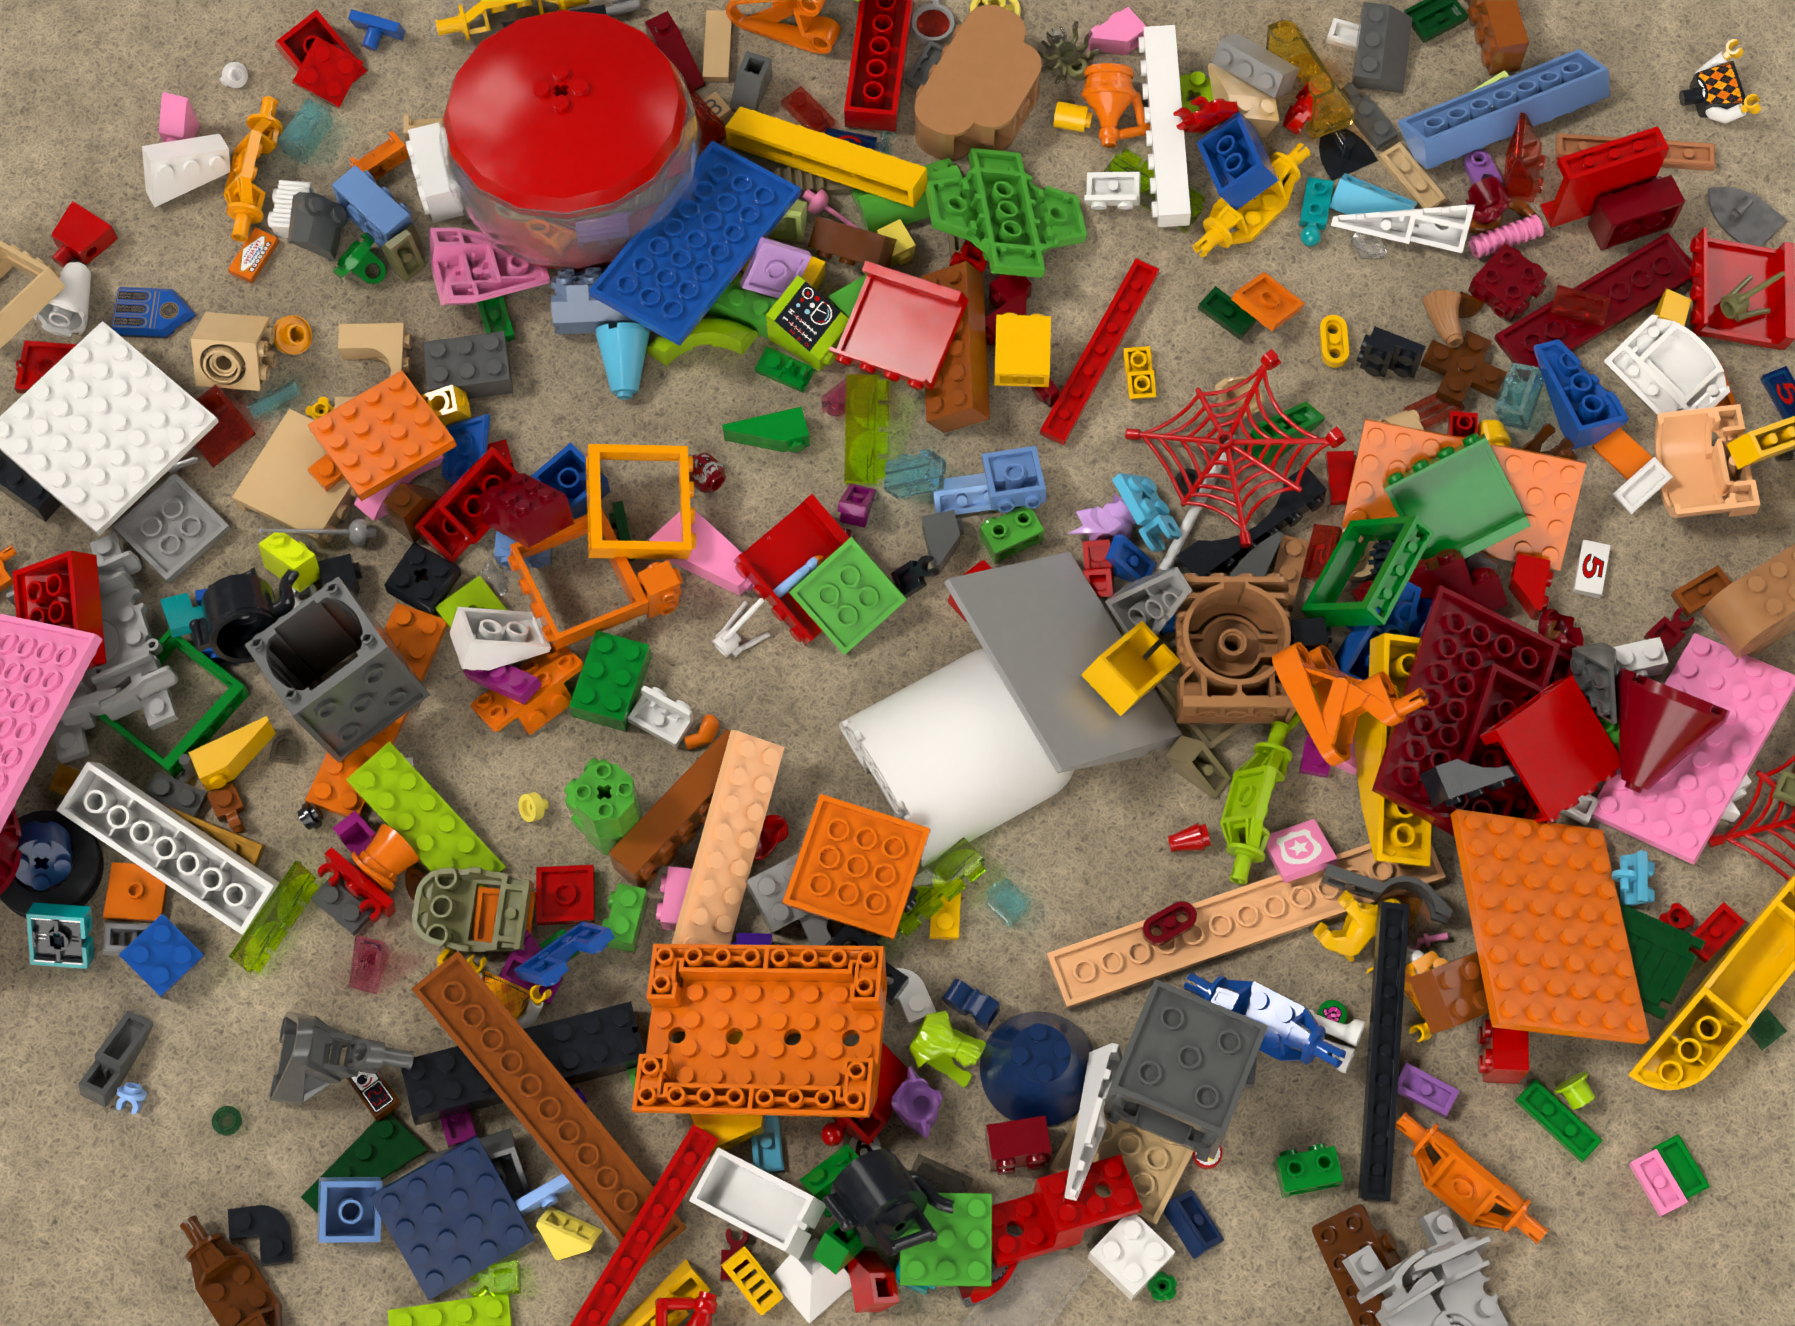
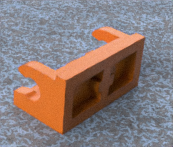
[349,131,410,181]

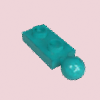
[1299,177,1334,247]

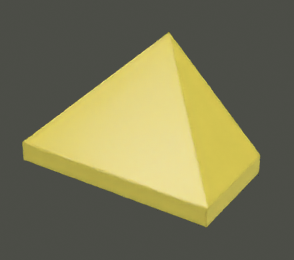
[536,1206,603,1260]

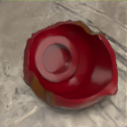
[1538,609,1585,656]

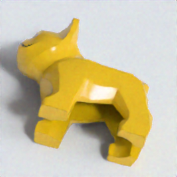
[1313,890,1402,962]

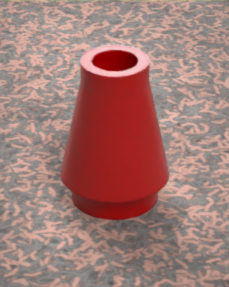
[1167,823,1211,852]

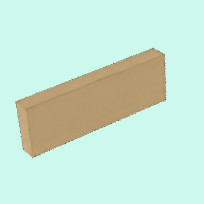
[703,10,732,82]
[1378,142,1448,209]

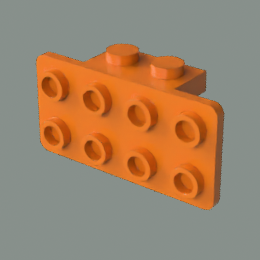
[470,644,584,735]

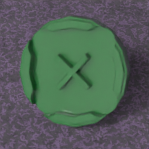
[333,232,386,284]

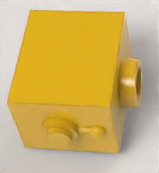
[421,385,472,426]

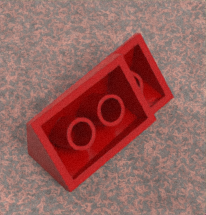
[414,447,519,563]

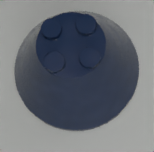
[980,1011,1094,1126]

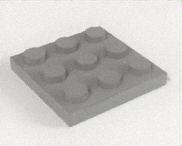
[112,473,231,584]

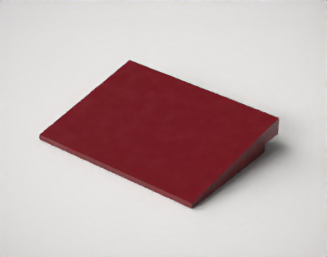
[1372,585,1573,837]

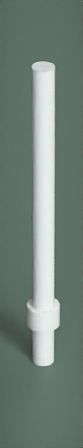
[1158,434,1238,572]

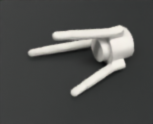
[712,598,770,657]

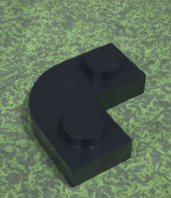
[228,1205,293,1267]

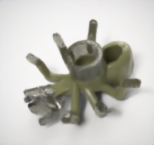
[1037,21,1101,85]

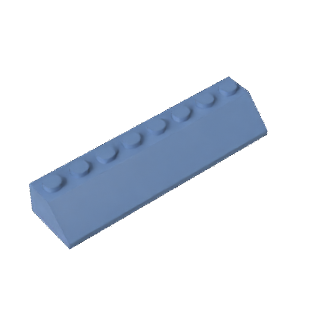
[1398,49,1610,169]

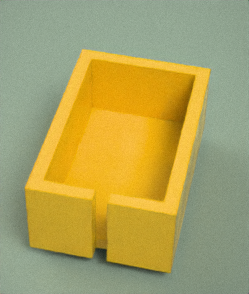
[1081,621,1181,716]

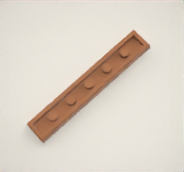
[1555,133,1715,171]

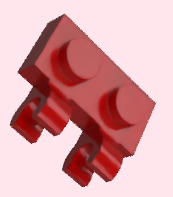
[1173,96,1239,134]

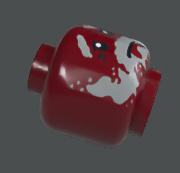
[689,452,726,493]

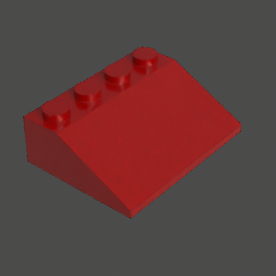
[12,550,106,670]

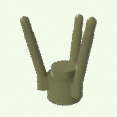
[1720,271,1785,322]

